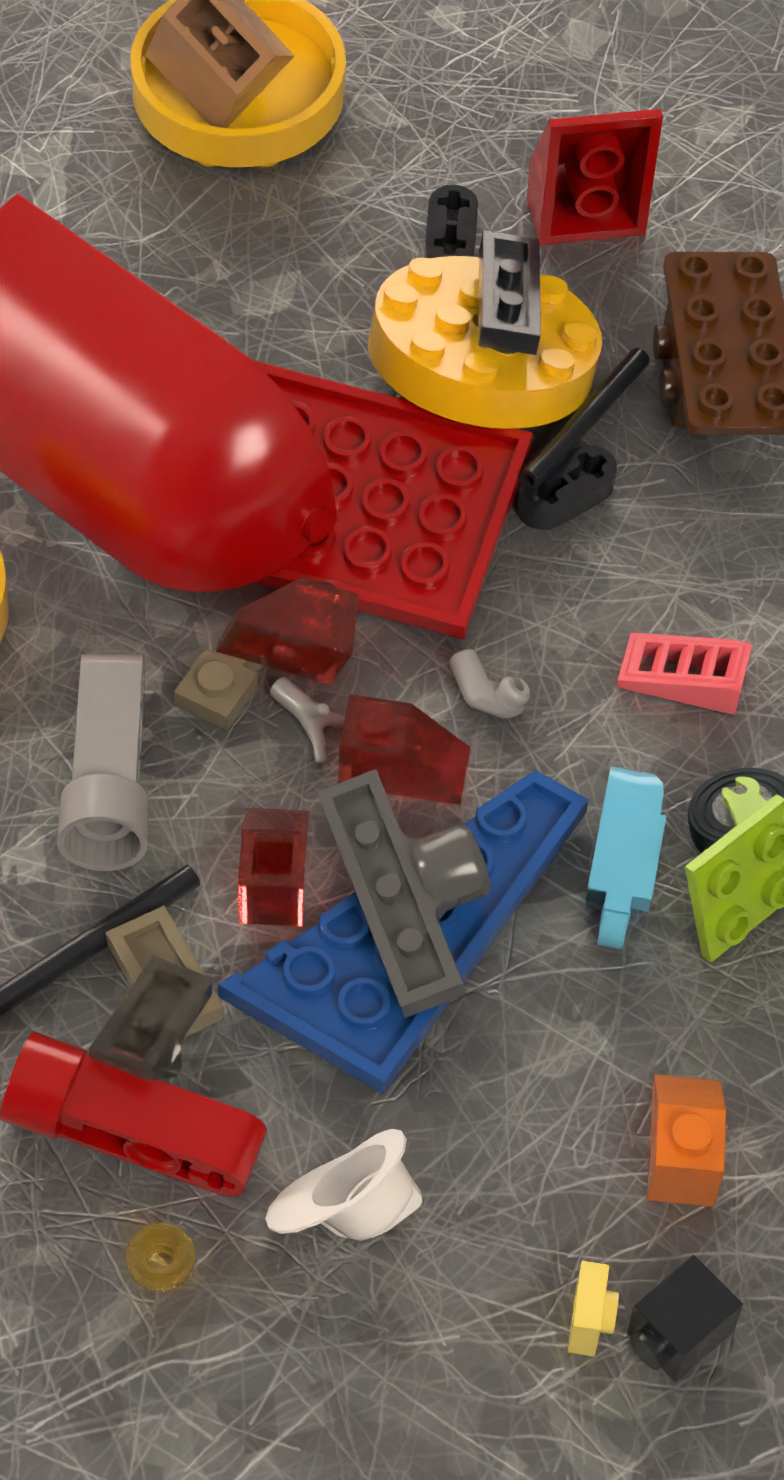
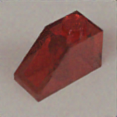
[216,577,359,685]
[338,694,470,805]

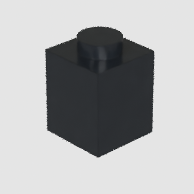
[627,1255,743,1383]

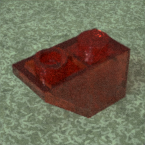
[238,808,310,927]

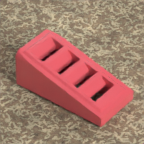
[617,633,752,715]

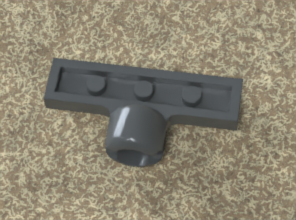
[317,769,491,1018]

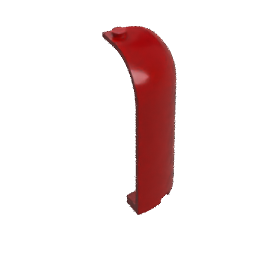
[0,193,337,592]

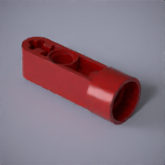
[0,1031,267,1196]

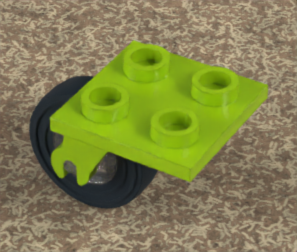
[685,768,784,963]

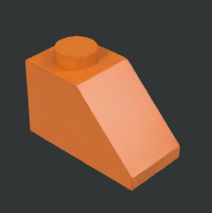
[647,1074,726,1207]

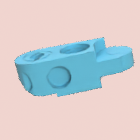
[586,766,667,950]

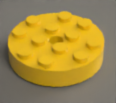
[130,0,346,168]
[368,256,602,429]

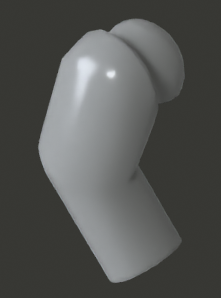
[449,649,530,719]

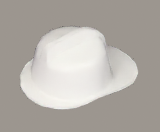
[265,1129,423,1241]

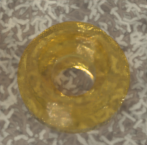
[126,1223,195,1292]

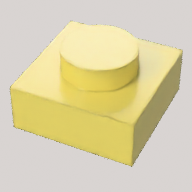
[567,1261,619,1357]

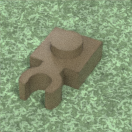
[174,622,270,731]

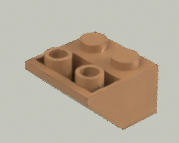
[145,0,295,128]

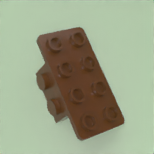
[653,252,784,435]

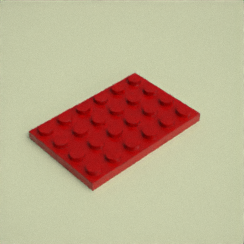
[251,359,533,640]

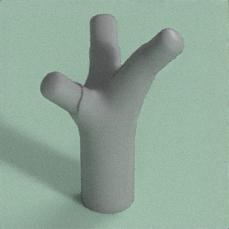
[270,677,353,764]

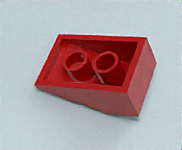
[527,109,663,245]

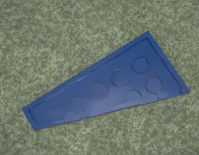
[218,770,589,1094]

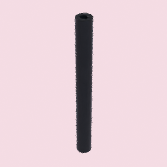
[518,348,650,490]
[0,864,200,1017]

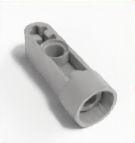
[57,654,150,871]

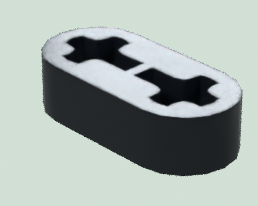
[424,184,478,259]
[516,445,617,530]

